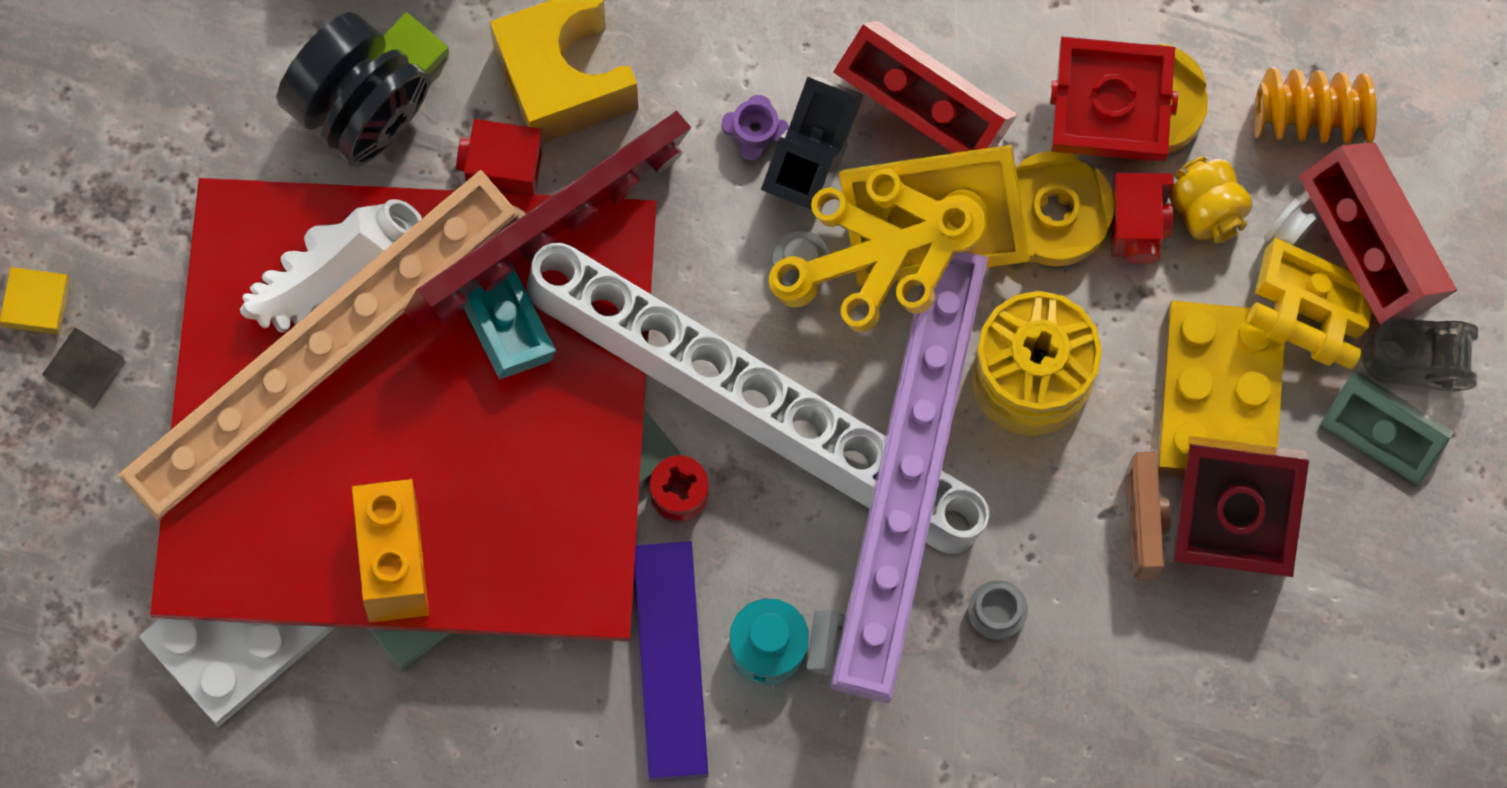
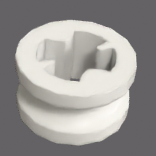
[1264,199,1319,247]

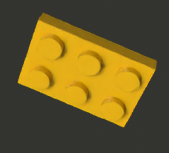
[839,145,1030,286]
[1157,300,1284,475]

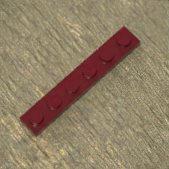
[404,110,691,329]

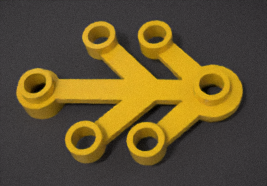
[769,169,987,332]

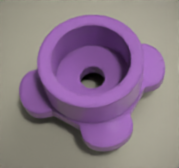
[721,95,789,160]

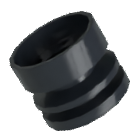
[276,12,431,167]

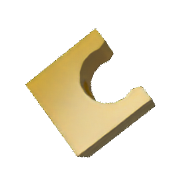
[489,0,639,143]

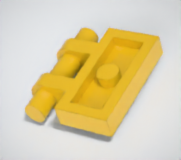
[1247,237,1372,370]

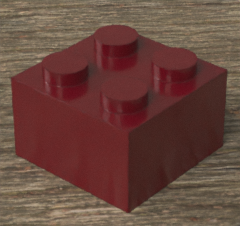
[1174,436,1309,577]

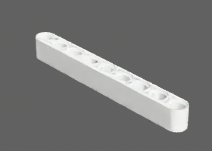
[526,243,989,554]

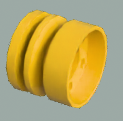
[971,291,1102,437]

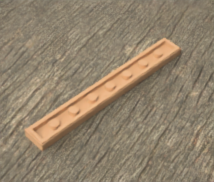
[118,170,519,521]

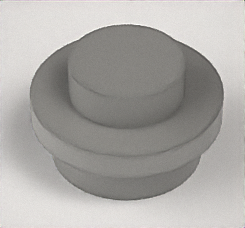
[772,230,829,286]
[968,580,1028,640]

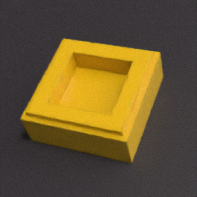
[0,267,71,335]

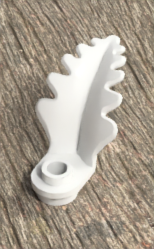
[240,199,422,333]

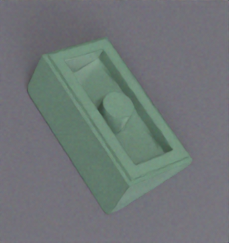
[1319,370,1453,486]

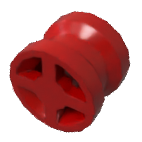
[650,455,709,524]

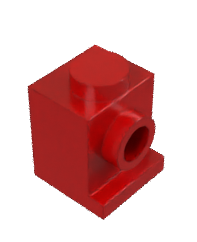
[1110,173,1174,264]

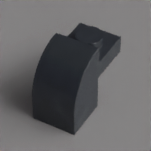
[761,74,864,210]

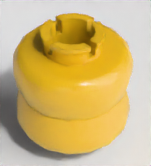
[1169,156,1253,243]

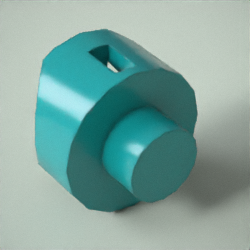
[729,598,809,686]

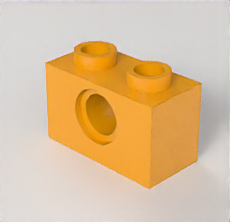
[352,479,429,623]

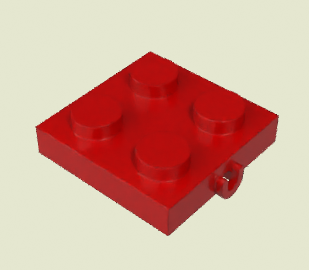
[1050,36,1179,162]

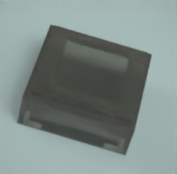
[42,327,126,409]

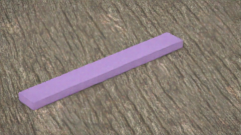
[830,247,988,704]

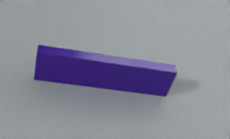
[635,541,709,782]

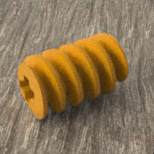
[1253,67,1378,145]

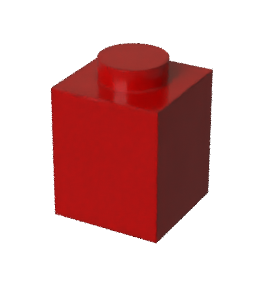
[456,119,544,194]

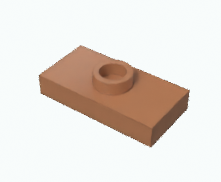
[1127,452,1171,581]

